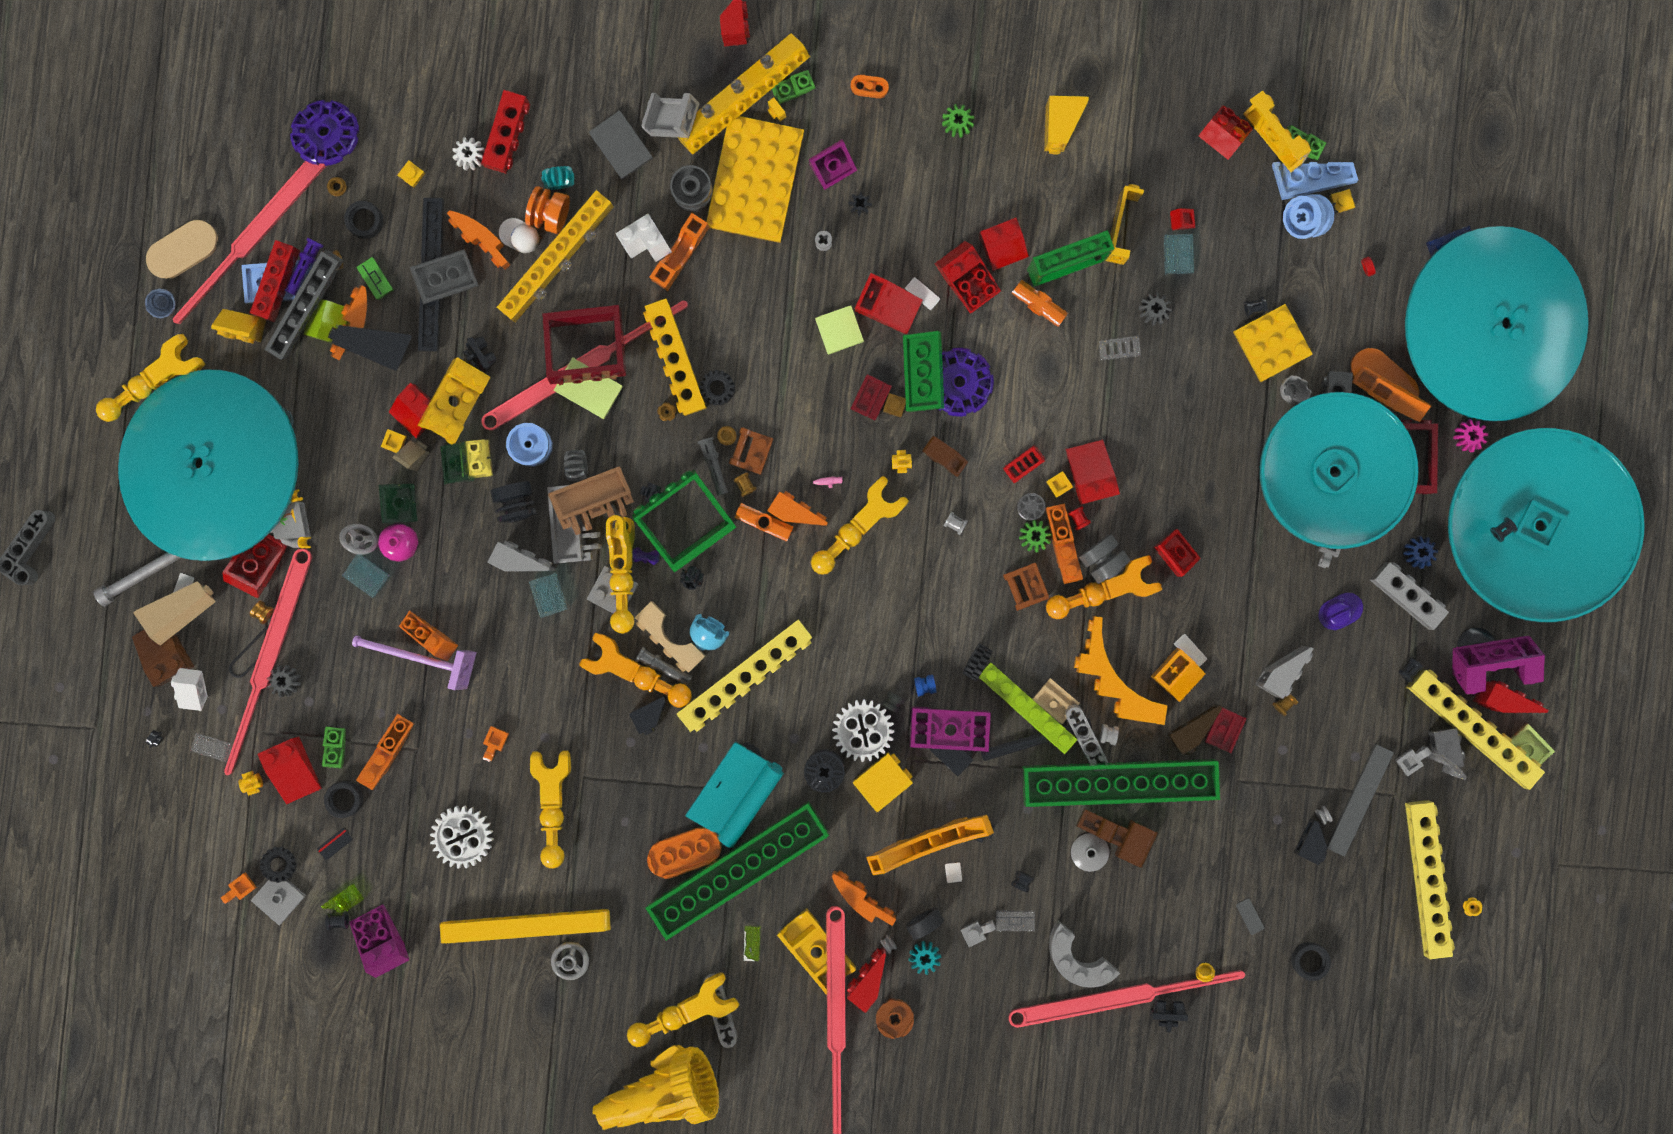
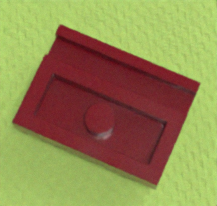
[850,374,892,421]
[1204,708,1247,753]

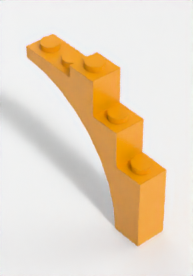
[1074,616,1167,725]
[866,815,994,875]

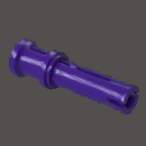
[285,237,324,296]

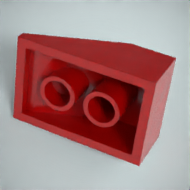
[1065,440,1120,505]
[222,534,287,598]
[257,737,322,805]

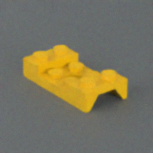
[1243,91,1311,172]
[418,357,490,445]
[777,908,856,995]

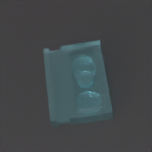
[1164,234,1194,274]
[342,554,391,598]
[529,573,568,618]

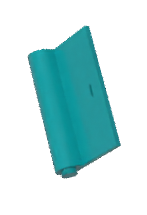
[685,742,784,848]

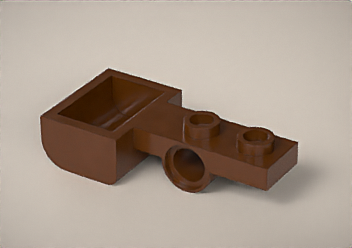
[1076,809,1158,868]

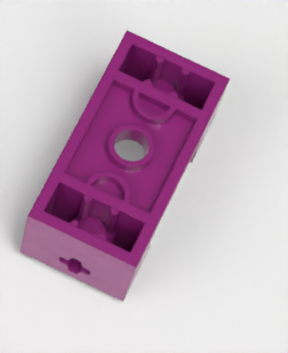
[1452,636,1545,694]
[910,706,991,752]

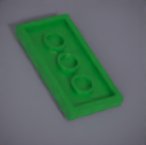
[903,331,944,412]

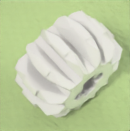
[453,137,485,171]

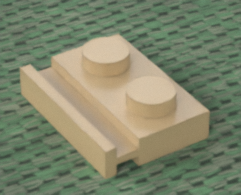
[1032,678,1080,724]

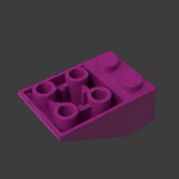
[349,904,409,978]

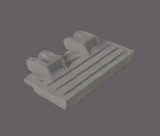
[547,485,601,564]

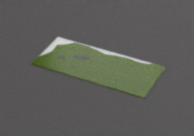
[744,926,760,961]

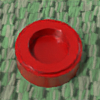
[1361,256,1376,277]

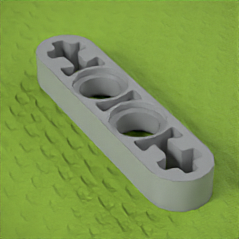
[1065,704,1108,771]
[703,973,737,1048]

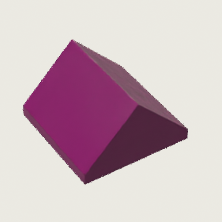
[809,140,857,190]

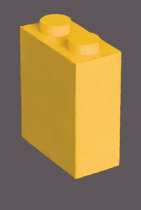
[853,752,913,812]

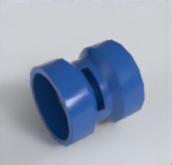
[914,674,937,697]

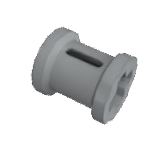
[815,231,832,251]
[943,511,968,535]

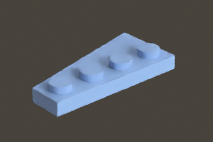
[1272,162,1358,200]

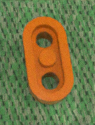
[851,75,889,98]

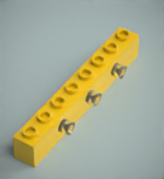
[677,33,810,155]
[497,190,614,323]

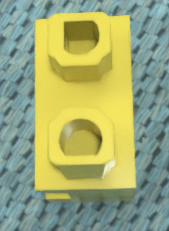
[466,439,493,478]

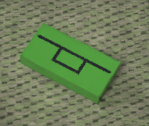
[356,257,394,300]

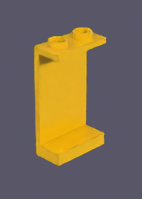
[1106,184,1144,265]

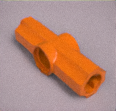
[1012,280,1068,327]
[735,503,794,542]

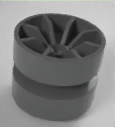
[670,165,713,212]
[1078,534,1131,584]

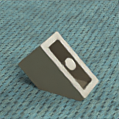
[392,440,430,471]

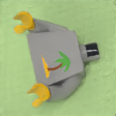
[270,489,311,548]

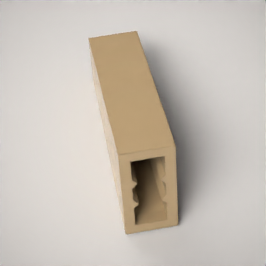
[133,581,216,645]

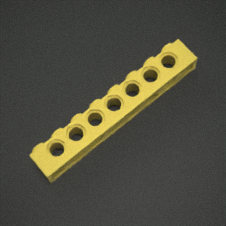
[677,619,813,732]
[1406,670,1545,790]
[1405,800,1455,959]

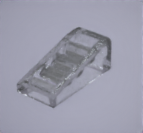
[1099,336,1141,360]

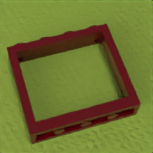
[542,305,626,386]
[1400,420,1438,494]

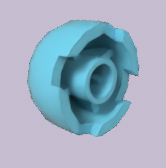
[690,614,729,650]

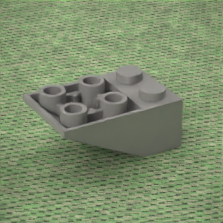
[487,540,556,572]
[1255,646,1313,699]

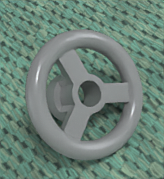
[339,524,378,555]
[551,942,589,980]

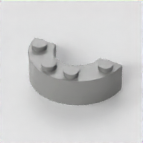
[1049,920,1120,987]

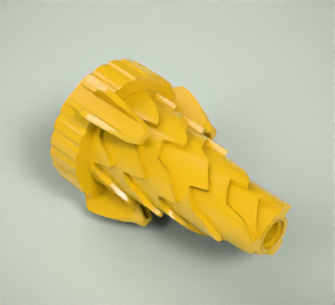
[593,1045,719,1130]

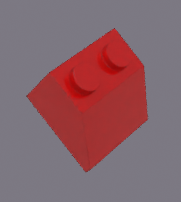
[979,218,1029,271]
[389,383,431,439]

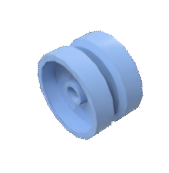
[1283,194,1334,239]
[506,423,553,467]

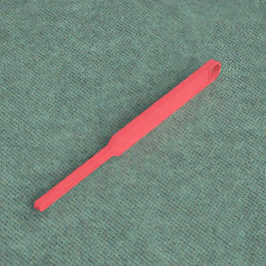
[173,148,336,324]
[482,300,688,430]
[224,549,312,775]
[826,906,846,1134]
[1008,970,1245,1028]

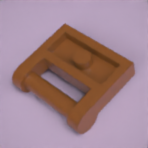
[728,427,773,475]
[1003,562,1049,611]

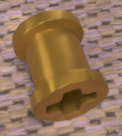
[733,472,757,497]
[1272,694,1299,716]

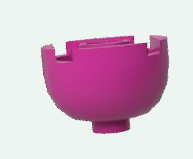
[378,524,418,562]

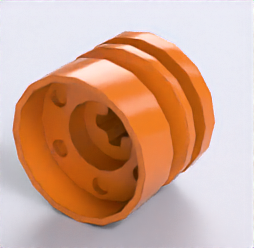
[525,186,570,235]

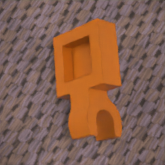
[483,726,509,761]
[221,872,257,904]

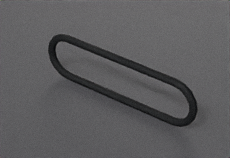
[229,626,269,678]

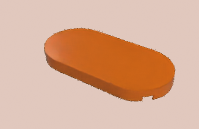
[1350,348,1419,412]
[647,827,722,879]

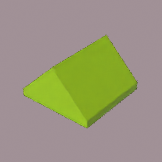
[304,299,348,342]

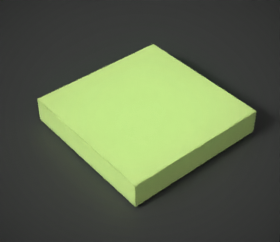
[815,305,864,355]
[1503,723,1555,771]

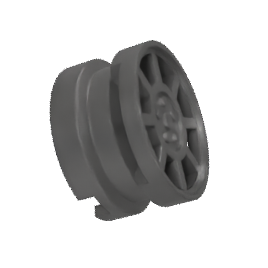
[1017,493,1045,520]

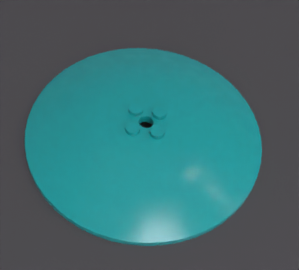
[1405,226,1588,421]
[118,370,298,561]
[1448,428,1644,622]

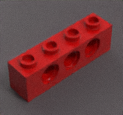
[481,90,530,174]
[250,240,300,322]

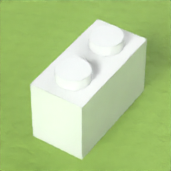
[171,668,208,711]

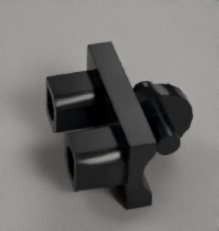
[463,336,497,373]
[1150,1000,1188,1033]

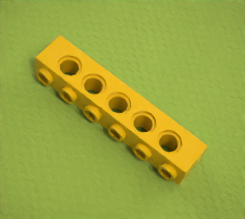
[643,299,707,416]

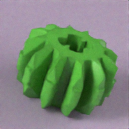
[942,104,974,138]
[1019,520,1052,552]

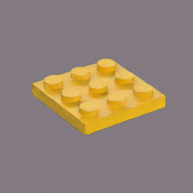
[1233,304,1313,382]

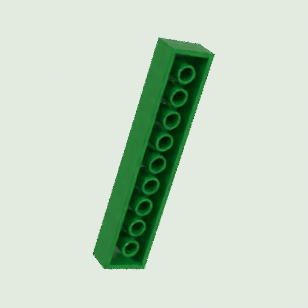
[1022,759,1220,807]
[645,801,829,940]

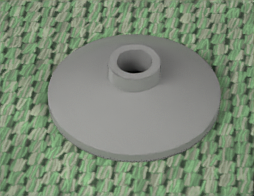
[1071,833,1109,872]

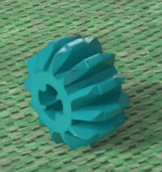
[541,166,575,190]
[909,941,941,975]

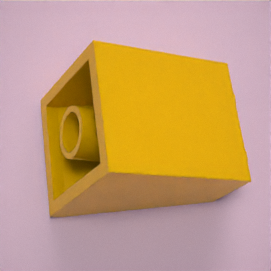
[1044,96,1089,154]

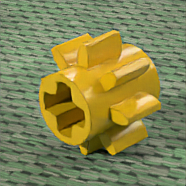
[892,450,912,473]
[238,771,263,796]

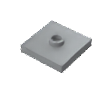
[251,871,306,926]

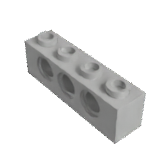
[1370,562,1449,630]

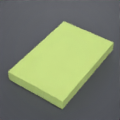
[553,357,623,419]

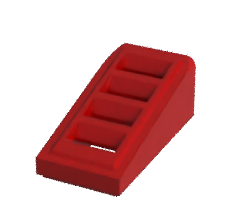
[1003,444,1046,483]

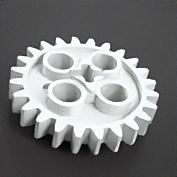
[832,699,895,762]
[430,806,494,869]

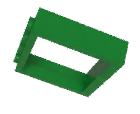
[1027,230,1115,288]
[632,469,736,573]

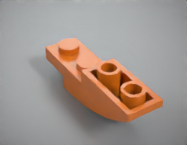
[447,210,510,270]
[330,285,367,360]
[1352,365,1431,422]
[1046,504,1083,584]
[356,714,414,791]
[832,870,896,926]

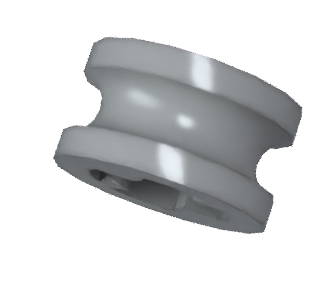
[1315,806,1333,825]
[880,934,897,954]

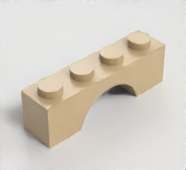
[635,601,706,673]

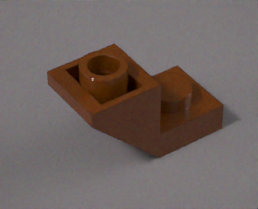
[922,436,968,477]

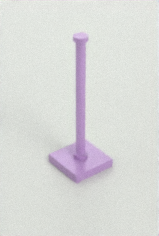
[352,635,477,690]

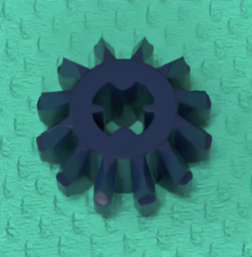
[1403,536,1438,569]

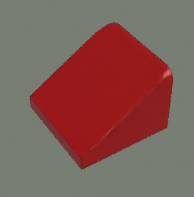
[1170,208,1196,230]

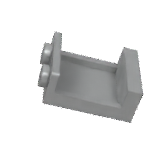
[641,93,699,138]

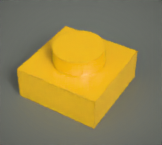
[768,98,786,122]
[398,160,425,188]
[1330,189,1355,213]
[381,429,407,453]
[1046,471,1073,498]

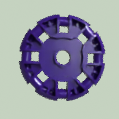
[290,100,359,166]
[938,348,994,417]

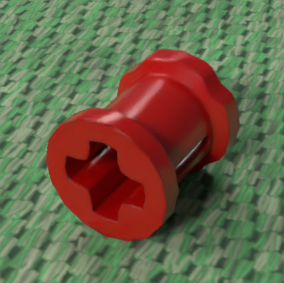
[1067,506,1091,530]

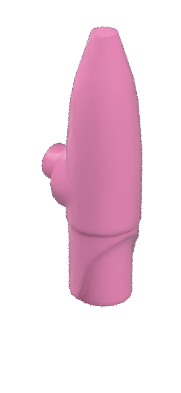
[813,477,843,488]

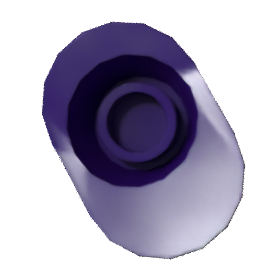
[1318,593,1363,630]

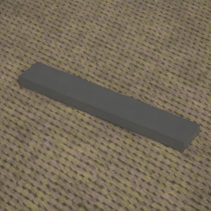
[1327,744,1394,857]

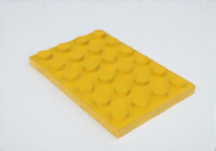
[707,116,804,243]

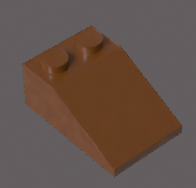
[132,630,195,687]

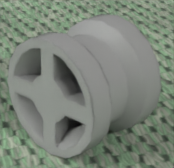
[1099,724,1119,745]

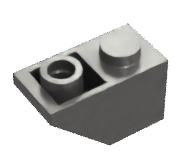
[1428,727,1465,767]

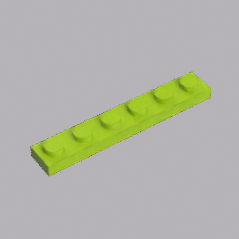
[979,663,1077,754]

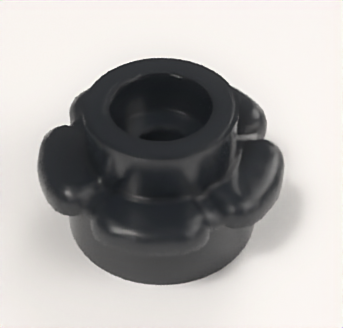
[145,730,163,748]

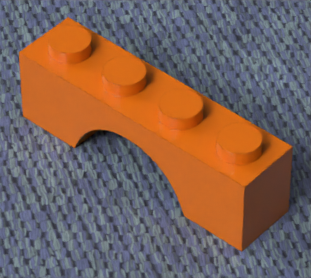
[650,213,710,291]

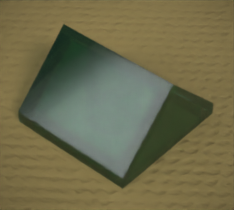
[440,442,474,484]
[378,484,418,524]

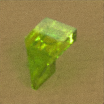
[321,883,364,913]

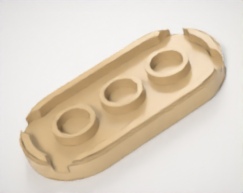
[146,220,218,279]

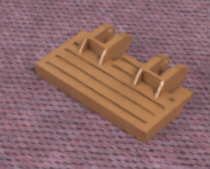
[548,466,634,535]

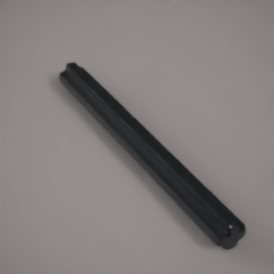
[981,718,1092,761]

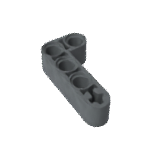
[0,510,55,585]

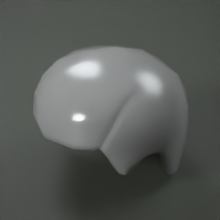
[1280,375,1312,405]

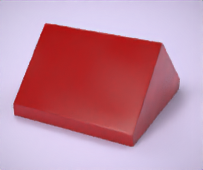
[1154,529,1201,577]

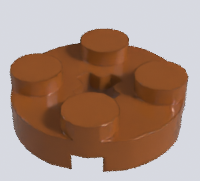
[876,998,914,1039]

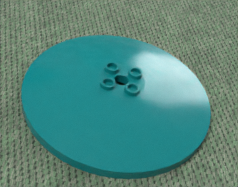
[1260,392,1418,549]

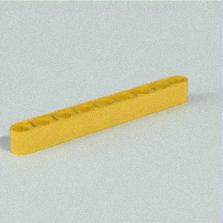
[440,909,611,943]

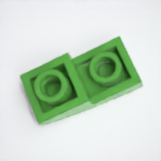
[772,70,815,104]
[1287,125,1326,160]
[322,727,346,769]

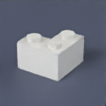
[615,214,672,262]

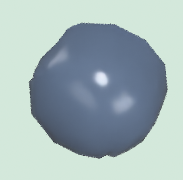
[145,288,176,318]

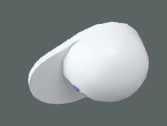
[499,218,540,253]

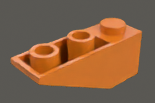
[767,491,828,526]
[399,611,458,661]

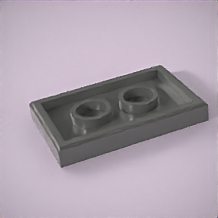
[589,110,653,180]
[410,249,479,305]

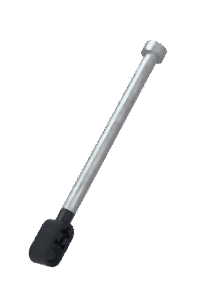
[93,552,181,607]

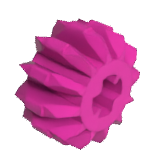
[1453,419,1488,452]

